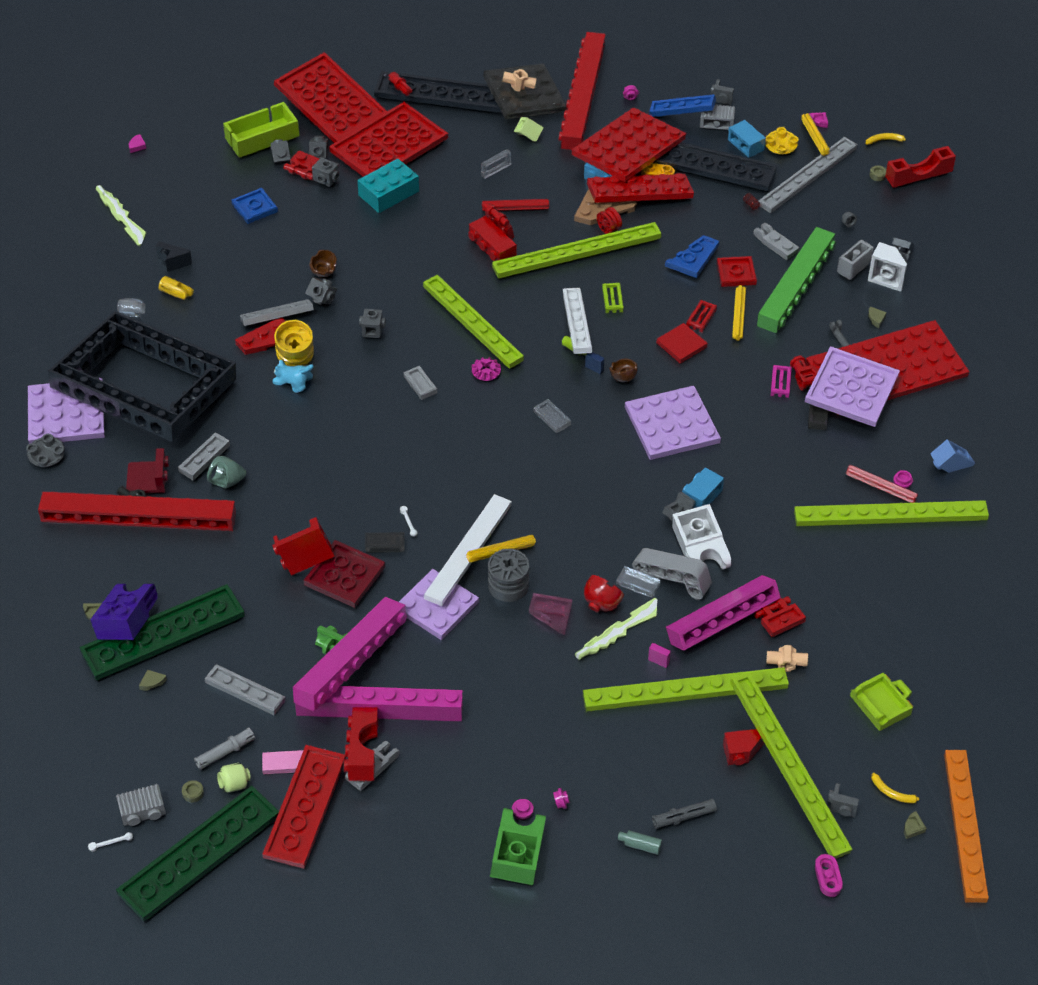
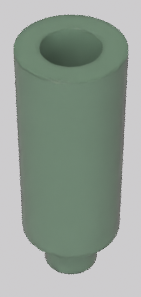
[618,830,662,855]

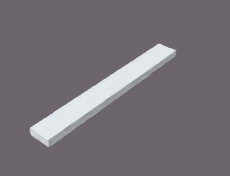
[424,494,512,606]

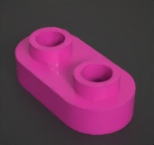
[815,854,843,897]

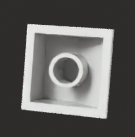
[868,242,907,292]

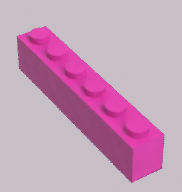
[666,575,781,651]

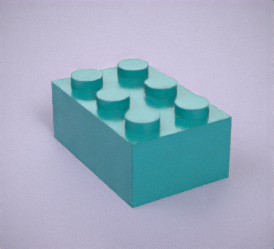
[357,159,419,213]

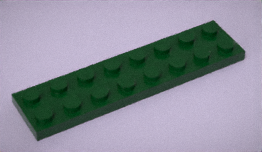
[79,584,245,681]
[116,786,279,922]

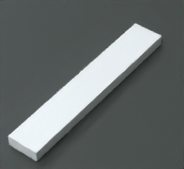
[563,288,592,354]

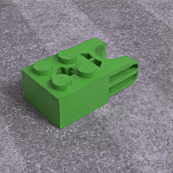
[490,808,546,885]

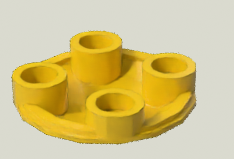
[765,127,798,154]

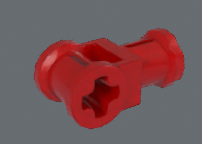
[790,355,818,390]

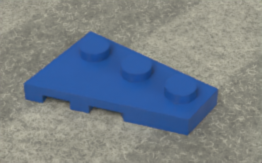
[665,235,719,278]

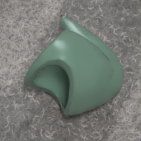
[207,456,246,488]

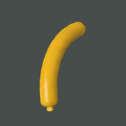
[865,133,906,145]
[871,773,919,803]

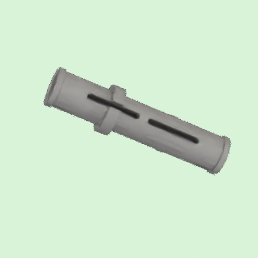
[194,727,255,770]

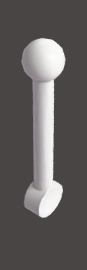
[400,506,418,537]
[88,832,133,852]

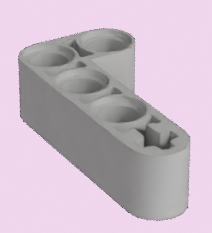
[632,548,712,600]

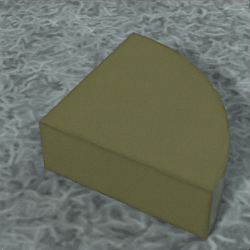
[868,306,887,328]
[83,603,102,621]
[139,670,167,691]
[904,812,927,839]

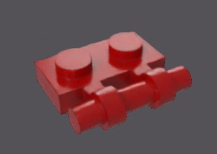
[284,151,320,181]
[483,202,514,239]
[753,596,806,637]

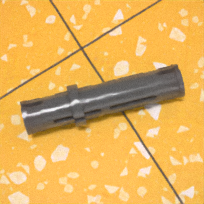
[652,798,717,829]

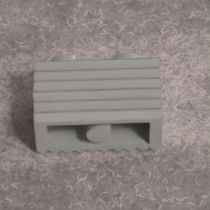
[700,105,735,130]
[837,240,873,280]
[116,784,166,826]

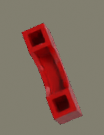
[885,146,956,187]
[344,707,378,781]

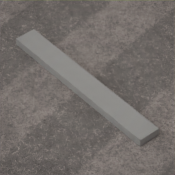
[758,137,857,213]

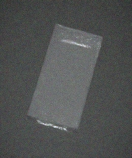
[481,149,511,179]
[534,399,571,433]
[616,566,661,598]

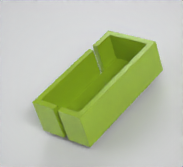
[223,102,299,157]

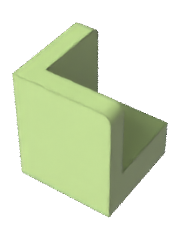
[514,117,543,142]

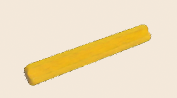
[801,113,830,156]
[732,285,746,341]
[466,535,536,562]

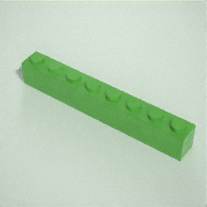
[757,227,836,333]

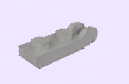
[753,223,799,260]
[345,741,400,791]

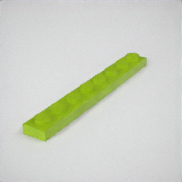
[423,275,524,369]

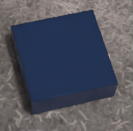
[585,352,605,375]

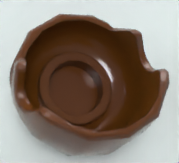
[310,249,337,278]
[609,358,638,383]

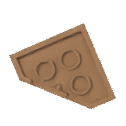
[574,189,639,225]

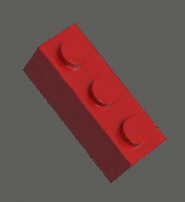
[468,216,517,261]

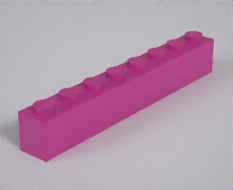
[293,597,407,711]
[295,686,463,722]

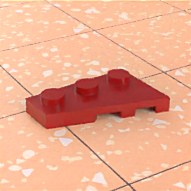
[235,317,286,355]

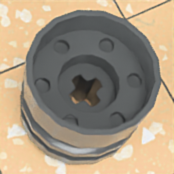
[488,549,530,602]

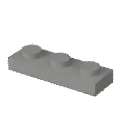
[178,433,230,480]

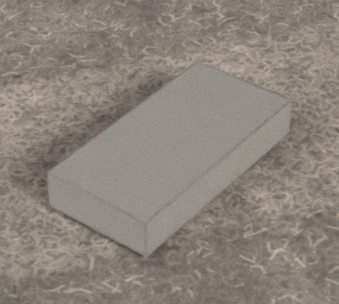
[403,366,437,400]

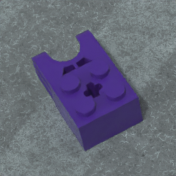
[90,584,158,640]

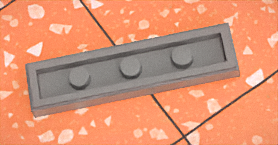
[240,299,314,326]
[205,664,285,715]

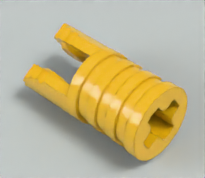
[159,276,194,300]

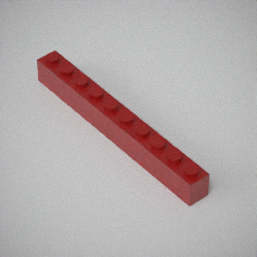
[559,32,605,150]
[38,492,236,531]

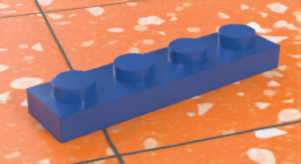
[649,94,716,117]

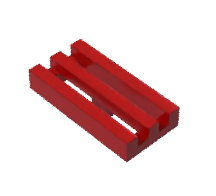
[686,300,717,332]

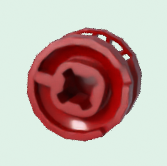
[596,207,622,234]

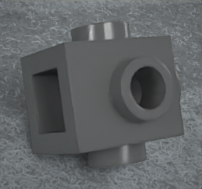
[312,158,340,187]
[305,277,337,305]
[359,309,386,338]

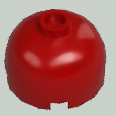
[584,575,624,612]

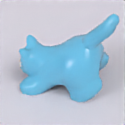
[272,360,314,393]

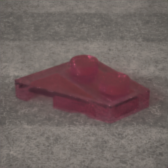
[529,593,572,635]

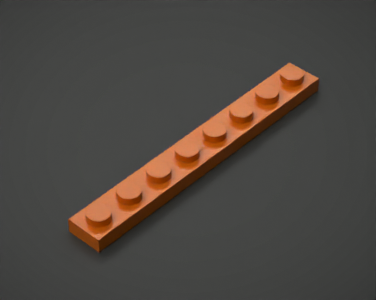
[944,750,988,903]

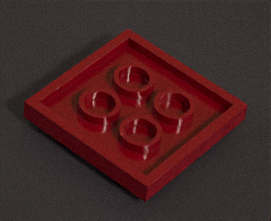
[304,540,386,608]

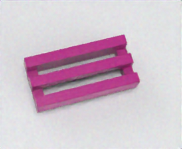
[771,365,791,398]

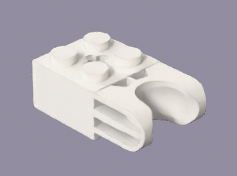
[672,504,731,569]

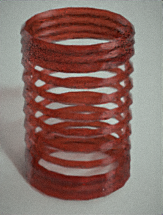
[743,193,760,210]

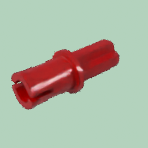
[388,72,412,96]

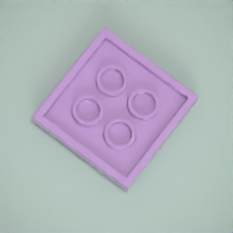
[399,569,479,640]

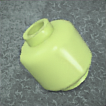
[217,763,250,793]

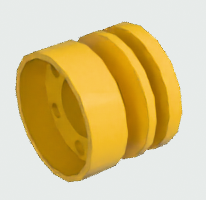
[274,320,314,366]

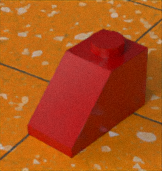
[723,729,764,765]

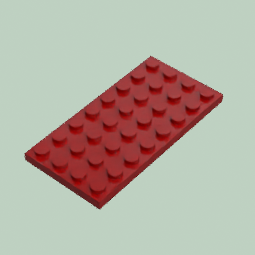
[805,320,969,415]

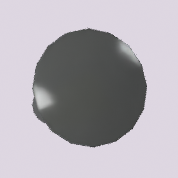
[26,433,65,467]

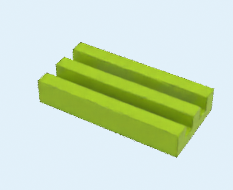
[602,283,623,313]

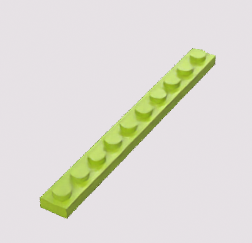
[492,222,661,278]
[794,501,989,526]
[583,667,789,711]
[730,673,852,859]

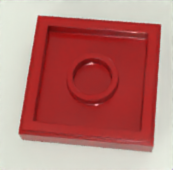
[717,256,757,287]
[656,323,708,364]

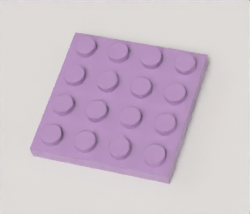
[805,346,900,427]
[28,378,105,444]
[625,386,721,460]

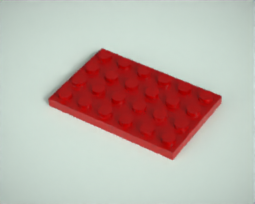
[274,52,387,143]
[329,102,448,177]
[572,107,686,182]

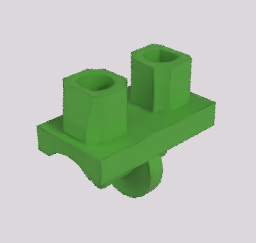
[315,626,348,655]

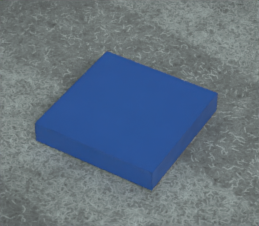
[232,188,278,224]

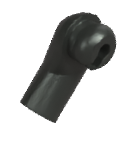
[116,485,146,497]

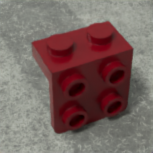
[126,448,169,493]

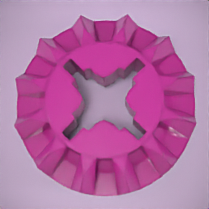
[472,357,501,381]

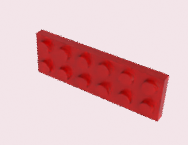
[587,173,694,203]
[262,745,346,869]

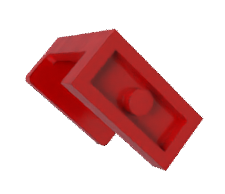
[272,517,335,576]

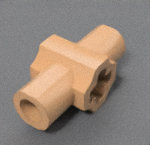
[502,69,536,92]
[766,645,808,672]

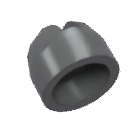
[842,212,857,227]

